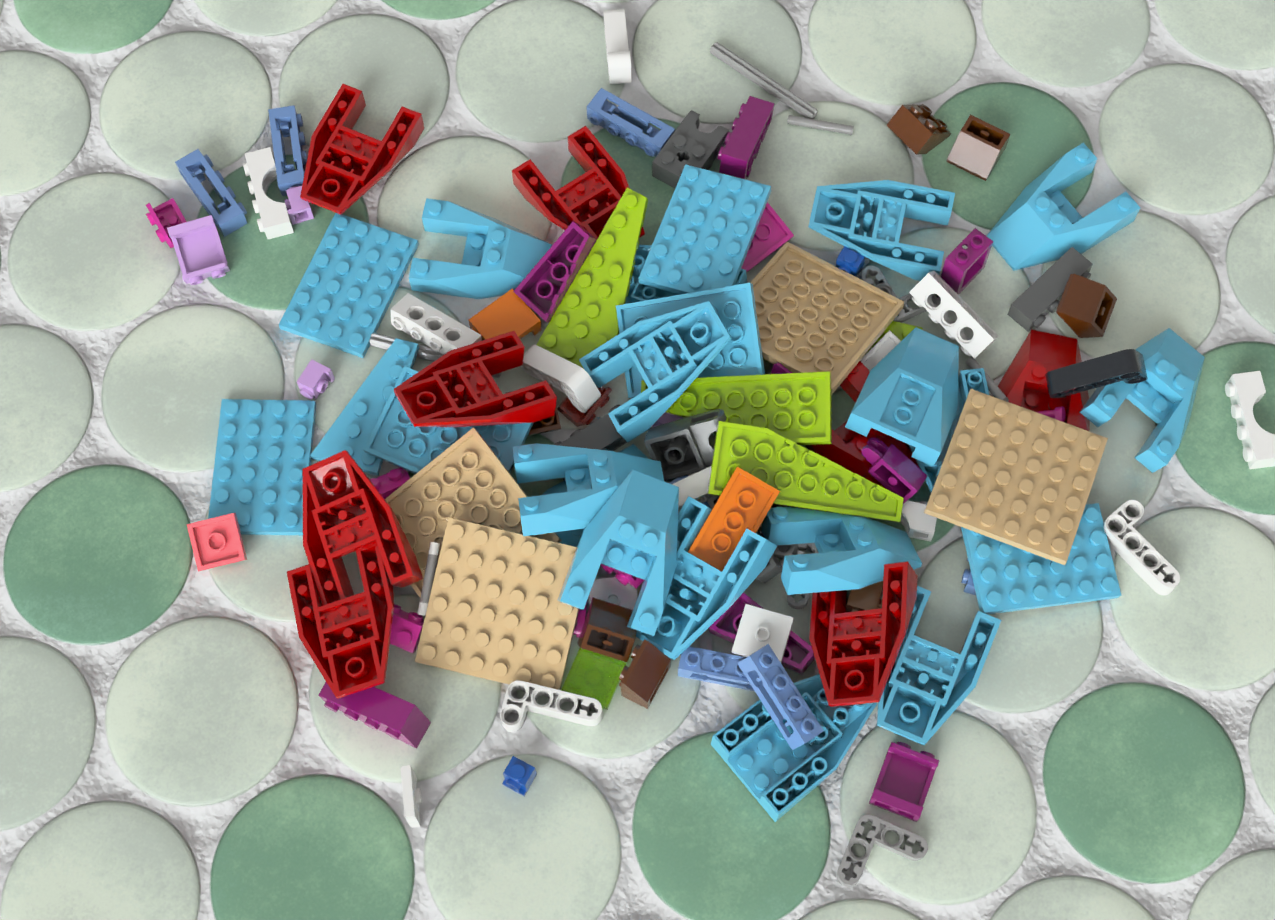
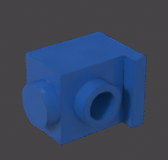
[835,246,865,277]
[502,756,537,796]

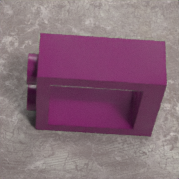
[940,228,993,295]

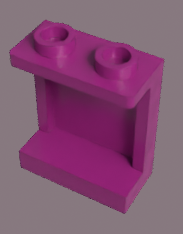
[869,742,939,822]

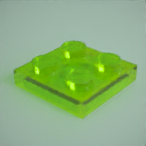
[561,648,627,710]

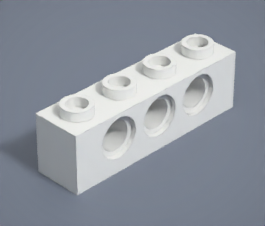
[909,271,999,359]
[391,293,482,355]

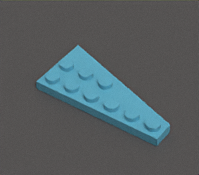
[310,338,419,476]

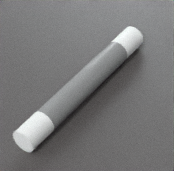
[418,542,440,616]

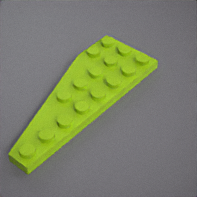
[536,188,648,369]
[641,371,832,445]
[707,421,904,522]

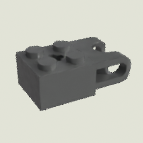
[652,110,729,188]
[644,409,726,481]

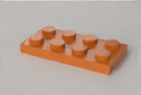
[688,467,780,572]

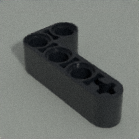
[1045,349,1148,398]

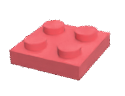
[187,513,247,571]

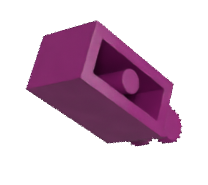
[861,437,927,504]

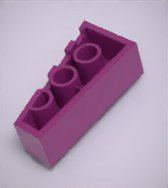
[718,96,775,179]
[513,221,597,323]
[708,592,815,675]
[318,682,431,749]

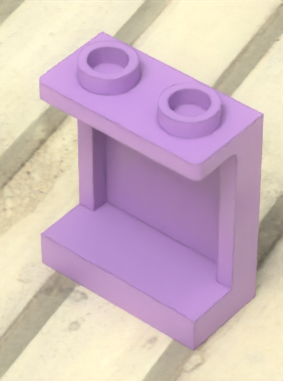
[167,215,230,285]

